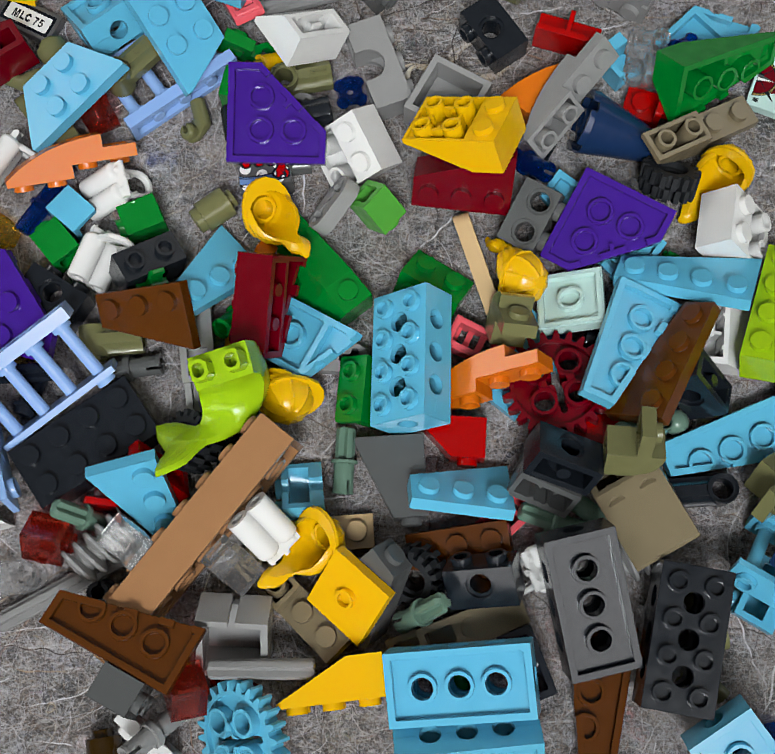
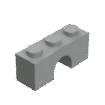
[346,14,415,121]

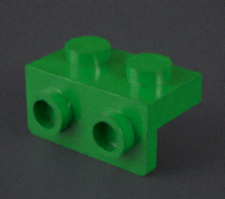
[393,250,474,321]
[335,355,379,430]

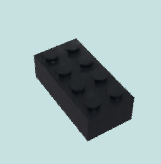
[7,376,159,512]

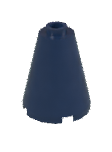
[567,89,653,162]

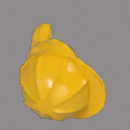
[677,144,755,224]
[242,176,311,258]
[485,236,548,302]
[260,368,324,426]
[257,505,345,589]

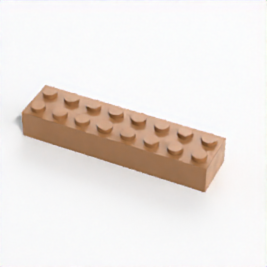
[93,413,304,664]

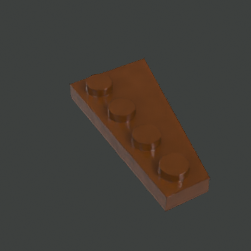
[604,302,721,426]
[39,590,207,697]
[572,628,638,754]

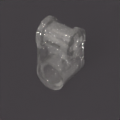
[623,26,671,90]
[0,560,48,598]

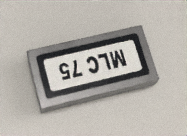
[0,0,66,43]

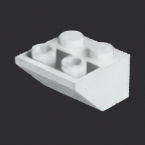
[254,8,350,67]
[321,104,402,187]
[695,184,771,274]
[692,301,751,376]

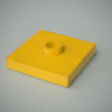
[307,545,396,646]

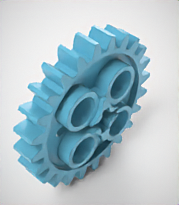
[197,679,291,754]

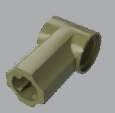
[109,34,161,98]
[270,60,334,96]
[78,323,147,362]

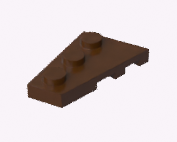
[95,280,201,350]
[405,519,514,580]

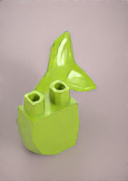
[155,340,270,477]

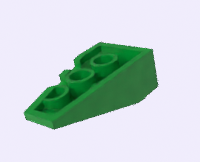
[652,31,775,122]
[276,214,373,326]

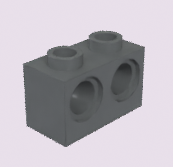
[496,177,566,254]
[85,661,154,721]

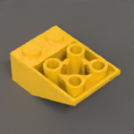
[402,95,526,173]
[276,651,386,716]

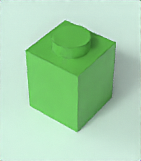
[350,179,406,235]

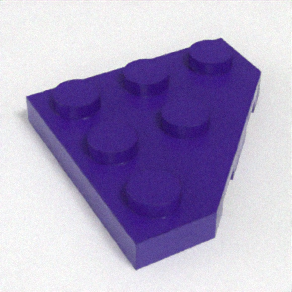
[226,62,327,166]
[539,167,677,271]
[0,248,58,360]

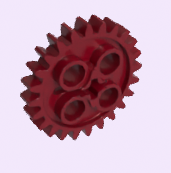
[502,330,607,434]

